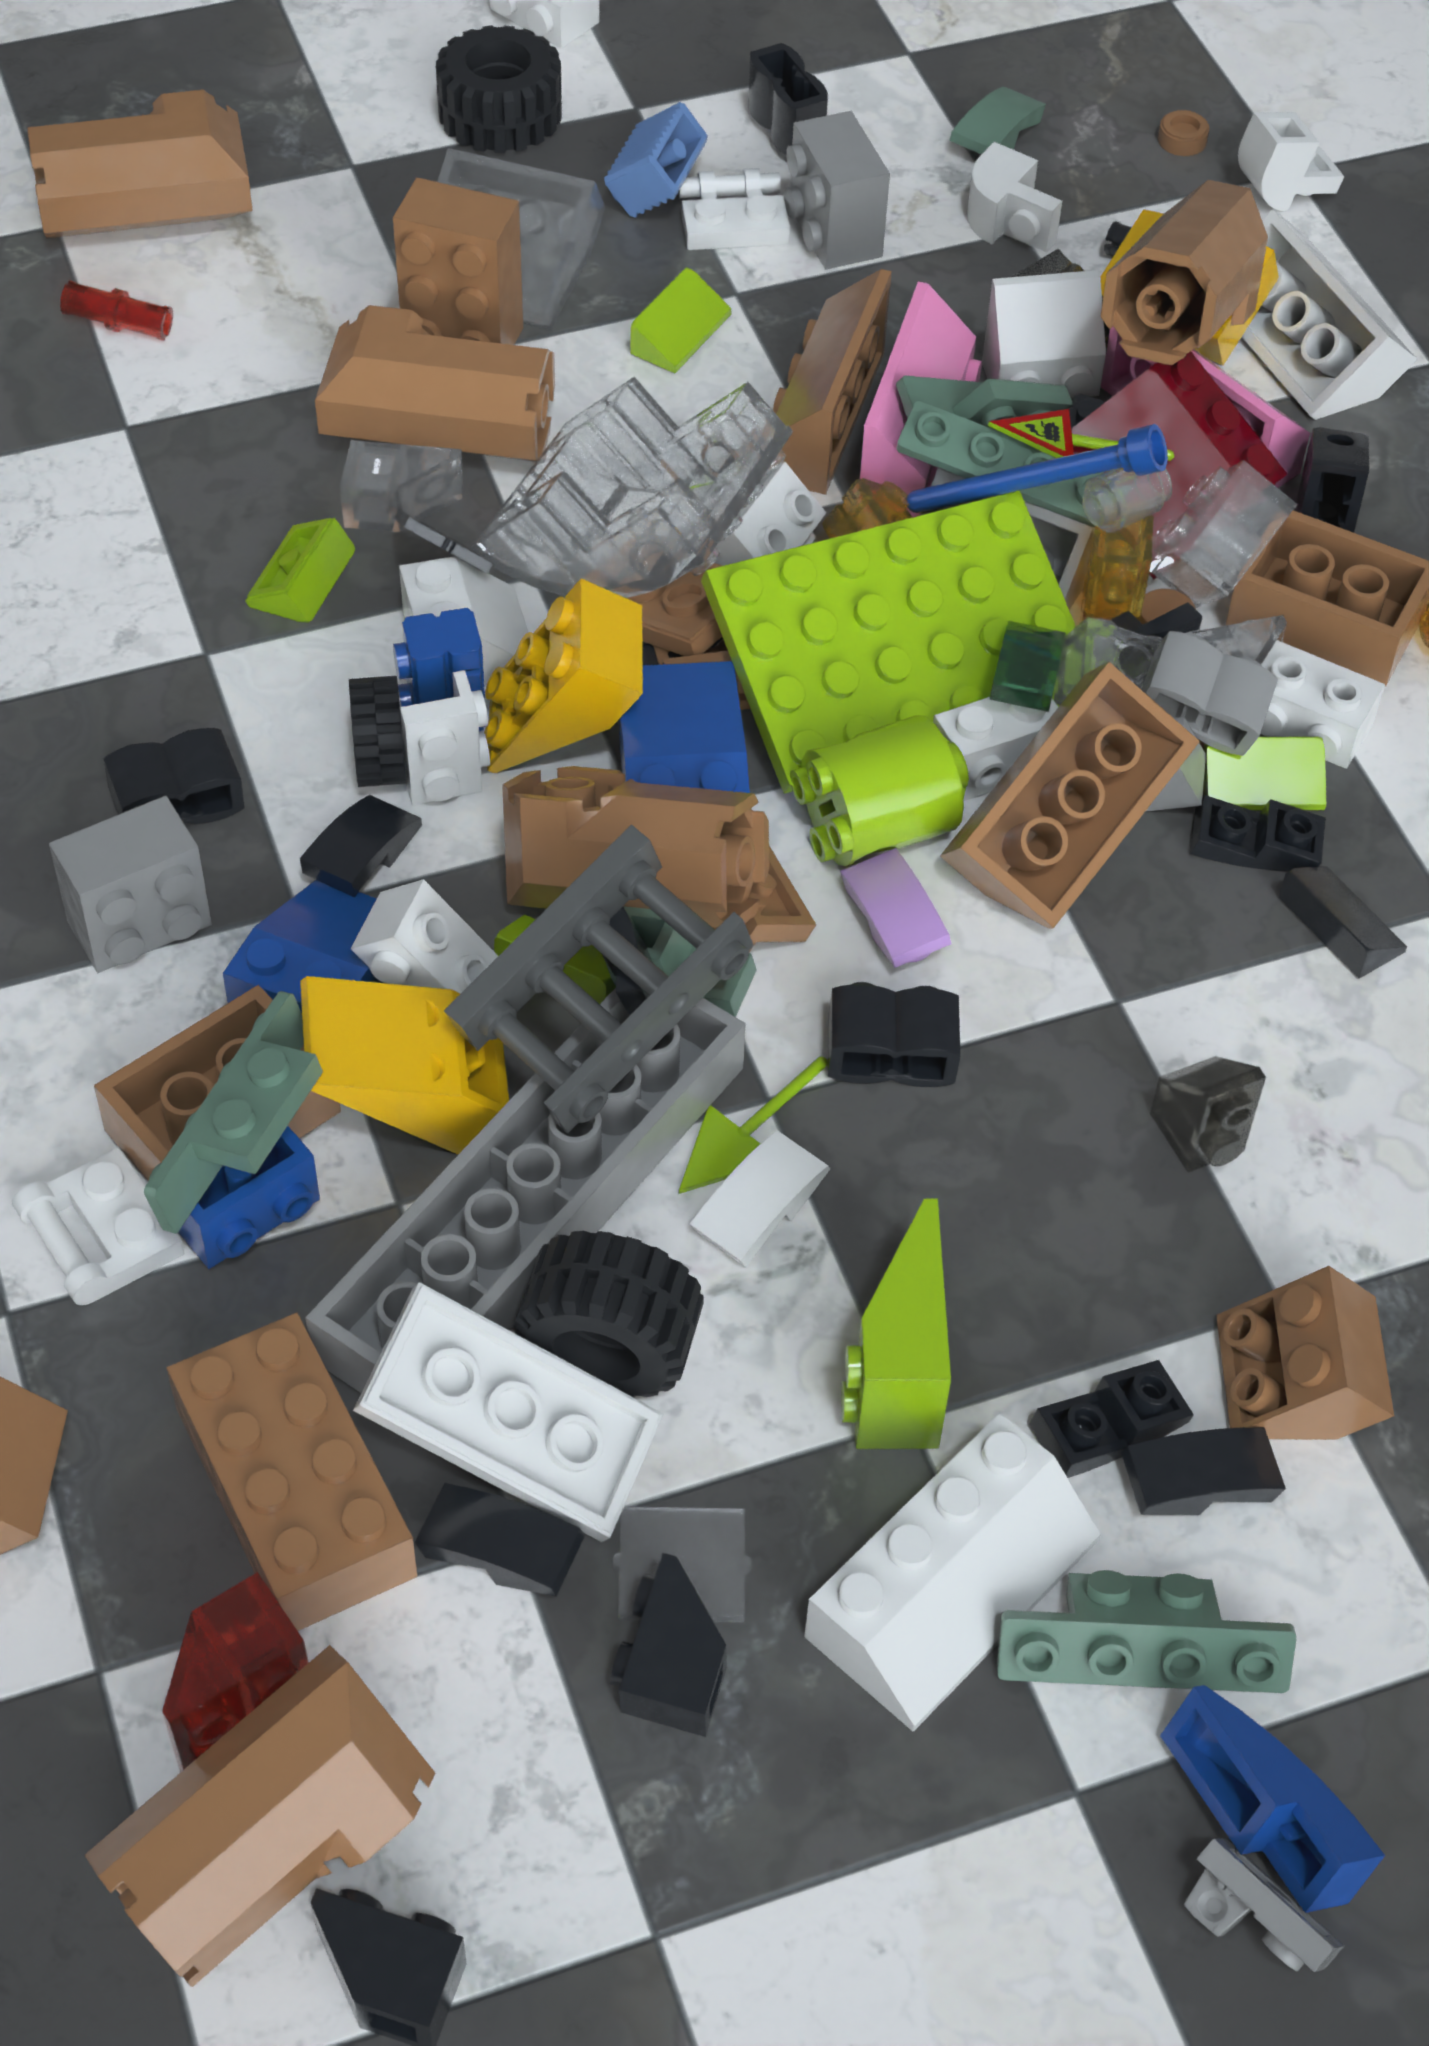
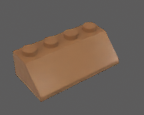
[757,269,892,495]
[940,662,1200,929]

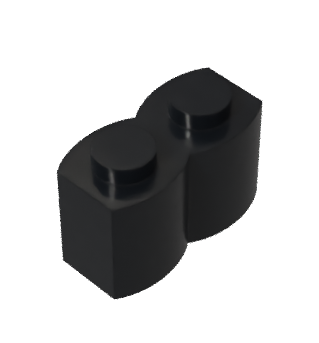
[748,43,828,155]
[103,728,245,824]
[828,982,961,1087]

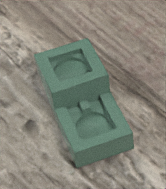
[949,86,1046,154]

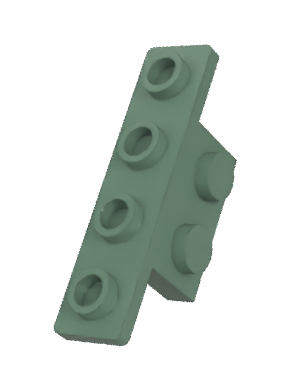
[896,376,1073,431]
[896,401,1127,531]
[144,991,323,1234]
[997,1570,1297,1693]

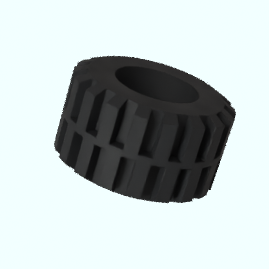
[436,25,562,153]
[514,1231,704,1398]

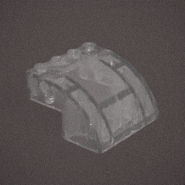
[470,376,793,598]

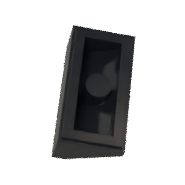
[1279,866,1407,979]

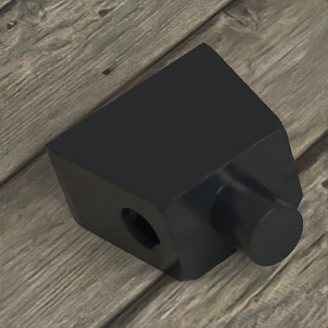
[1296,427,1369,533]

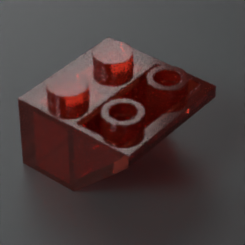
[162,1572,309,1773]

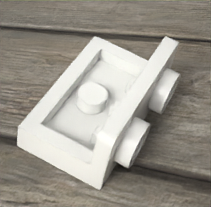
[400,670,490,805]

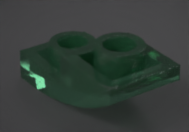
[989,620,1066,712]

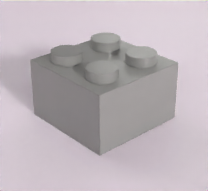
[784,111,890,270]
[49,796,212,974]

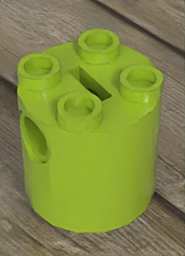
[790,715,969,866]

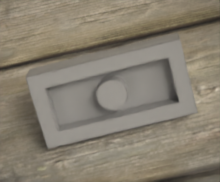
[1184,1838,1345,1972]

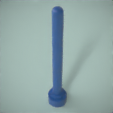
[906,424,1168,513]

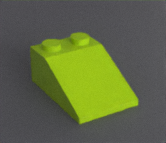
[841,1198,951,1449]

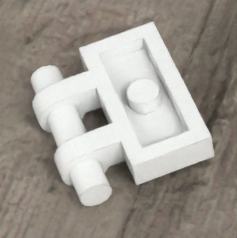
[678,168,790,250]

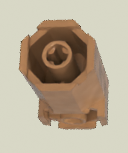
[27,90,253,238]
[1101,180,1268,366]
[315,305,555,462]
[502,766,769,928]
[84,1645,435,1987]

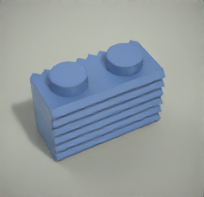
[604,102,708,218]

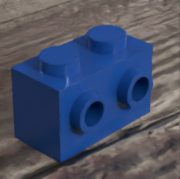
[178,1126,320,1269]

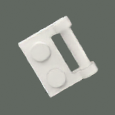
[12,1147,185,1305]

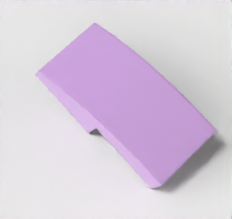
[840,848,951,968]

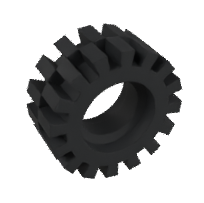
[349,675,406,787]

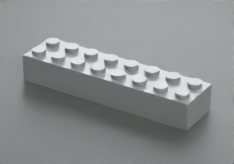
[305,988,746,1393]

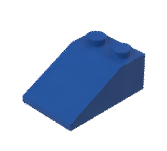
[618,661,750,793]
[223,880,383,1013]

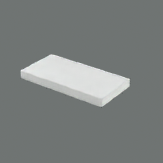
[353,1282,664,1542]

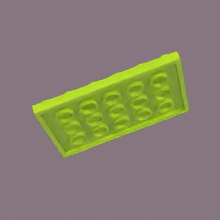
[701,491,1094,794]

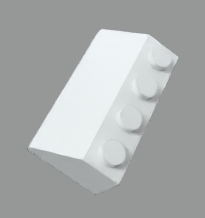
[1242,209,1417,420]
[805,1412,1101,1732]

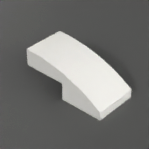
[689,1130,830,1267]

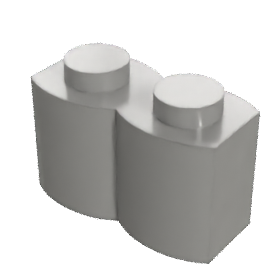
[1142,631,1278,756]

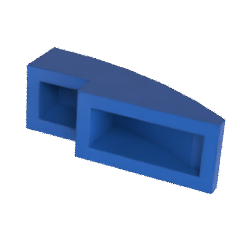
[1160,1685,1385,1913]

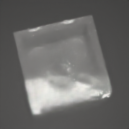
[1144,460,1297,608]

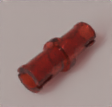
[60,280,173,341]

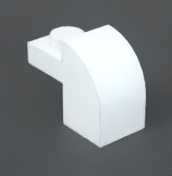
[1238,112,1344,211]
[967,142,1062,253]

